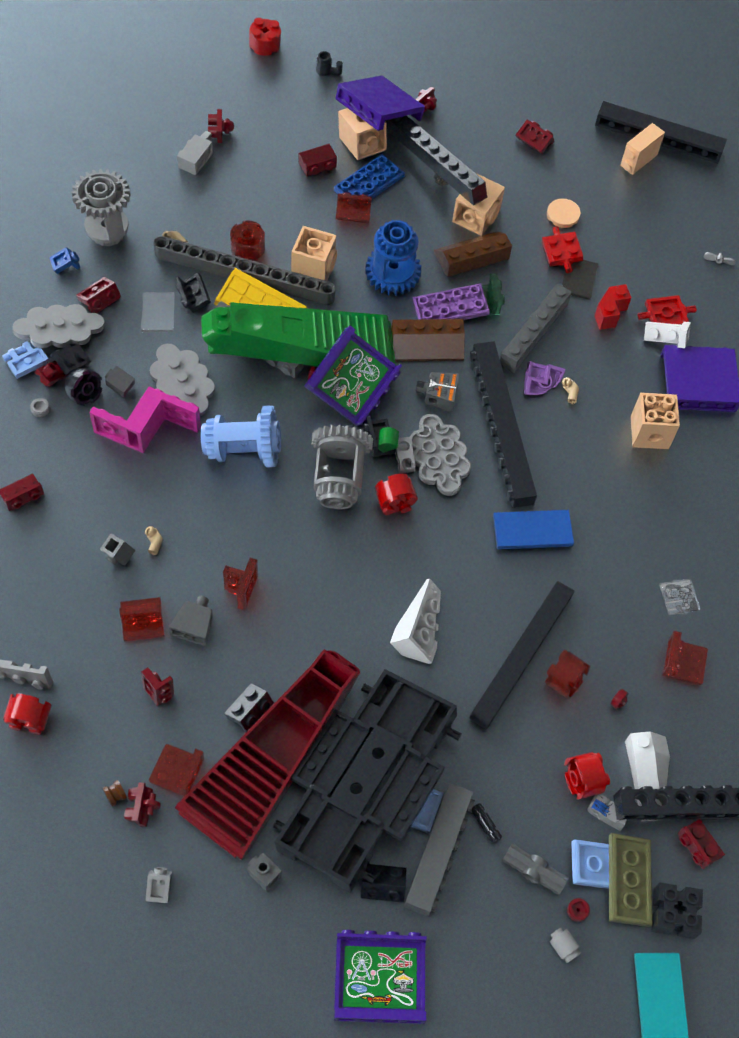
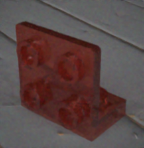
[662,631,708,685]
[149,744,205,796]

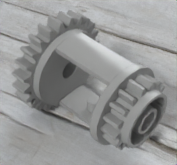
[71,169,131,246]
[311,425,373,509]

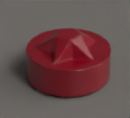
[610,689,629,709]
[567,898,590,922]

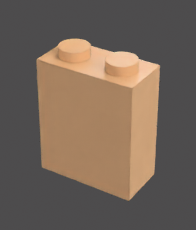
[620,123,665,175]

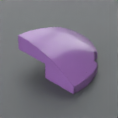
[524,361,565,396]

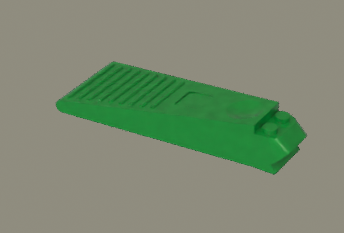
[201,302,396,366]

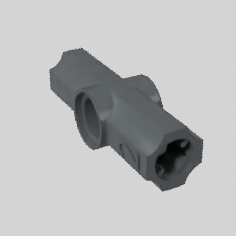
[502,844,569,895]

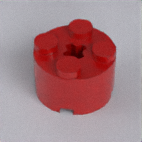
[249,18,281,56]
[374,474,418,515]
[3,694,52,735]
[564,752,610,799]

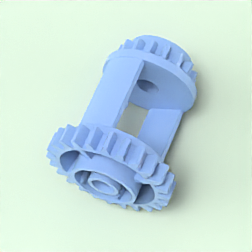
[201,406,281,467]

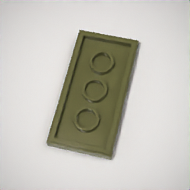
[609,833,652,927]

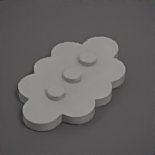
[13,304,104,348]
[149,344,215,416]
[410,414,471,496]

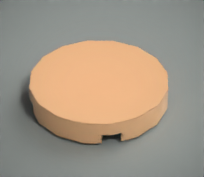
[547,199,581,228]

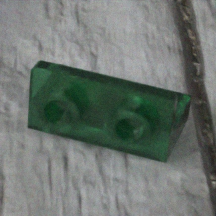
[482,273,505,315]

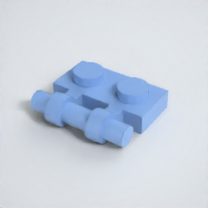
[2,341,49,379]

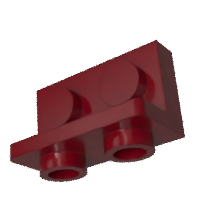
[515,119,555,154]
[76,277,121,313]
[0,473,44,511]
[141,667,174,706]
[678,819,725,869]

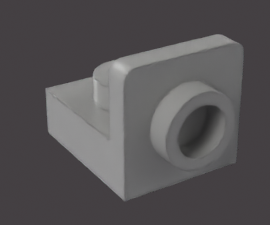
[146,867,172,903]

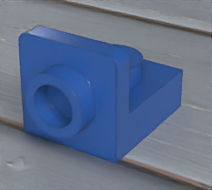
[49,247,80,274]

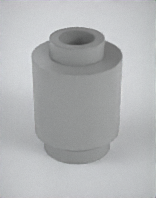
[549,927,581,963]

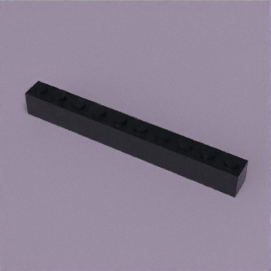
[385,116,488,206]
[470,341,537,508]

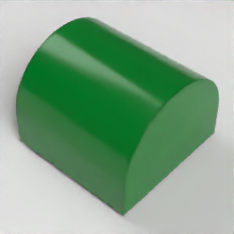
[378,427,399,453]

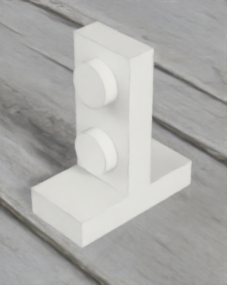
[644,322,691,348]

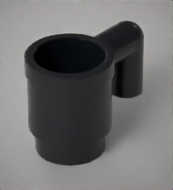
[316,51,343,76]

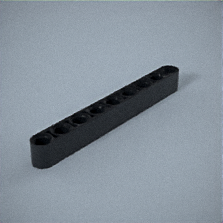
[469,581,575,729]

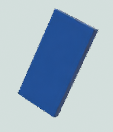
[334,154,405,210]
[493,510,574,550]

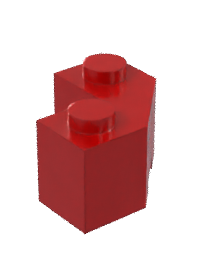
[595,284,631,330]

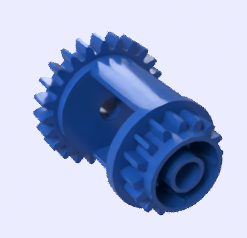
[365,220,422,296]

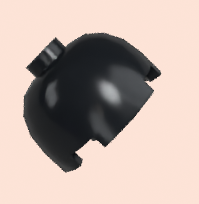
[65,368,103,406]

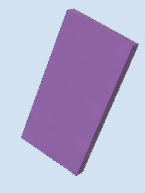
[413,283,489,320]

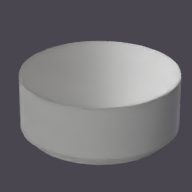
[30,398,50,417]

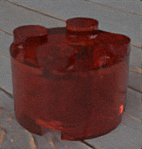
[230,220,265,261]
[545,650,590,699]

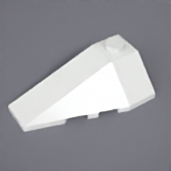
[390,579,441,664]
[625,732,670,822]

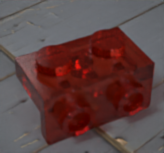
[336,193,372,223]

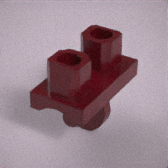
[416,87,437,113]
[208,109,234,143]
[35,362,69,386]
[124,783,161,827]

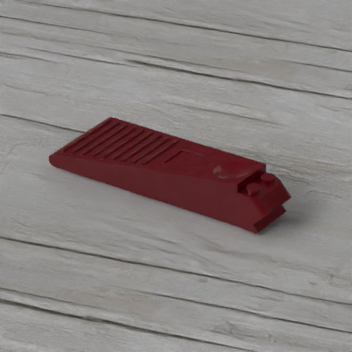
[175,649,360,860]

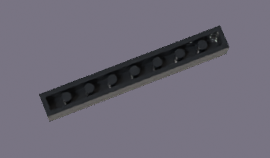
[595,101,727,164]

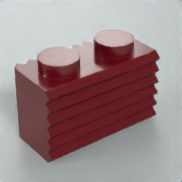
[298,143,337,177]

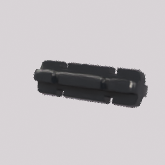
[471,803,502,843]

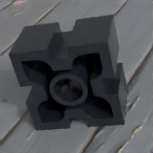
[651,883,703,939]

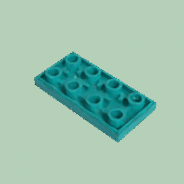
[634,953,689,1038]

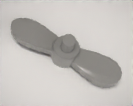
[704,252,736,265]

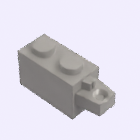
[177,131,213,175]

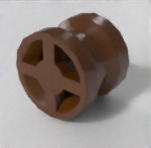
[102,780,127,807]

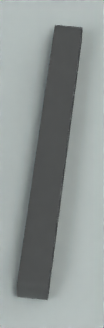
[153,236,336,305]

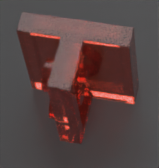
[223,557,258,611]
[119,597,165,641]

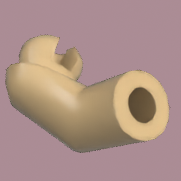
[162,231,188,243]
[562,377,579,404]
[145,526,163,555]

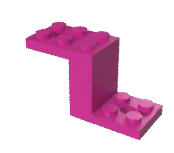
[89,387,201,453]

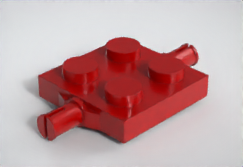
[542,226,583,273]
[638,295,697,325]

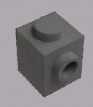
[105,366,135,398]
[100,533,135,566]
[248,853,282,892]

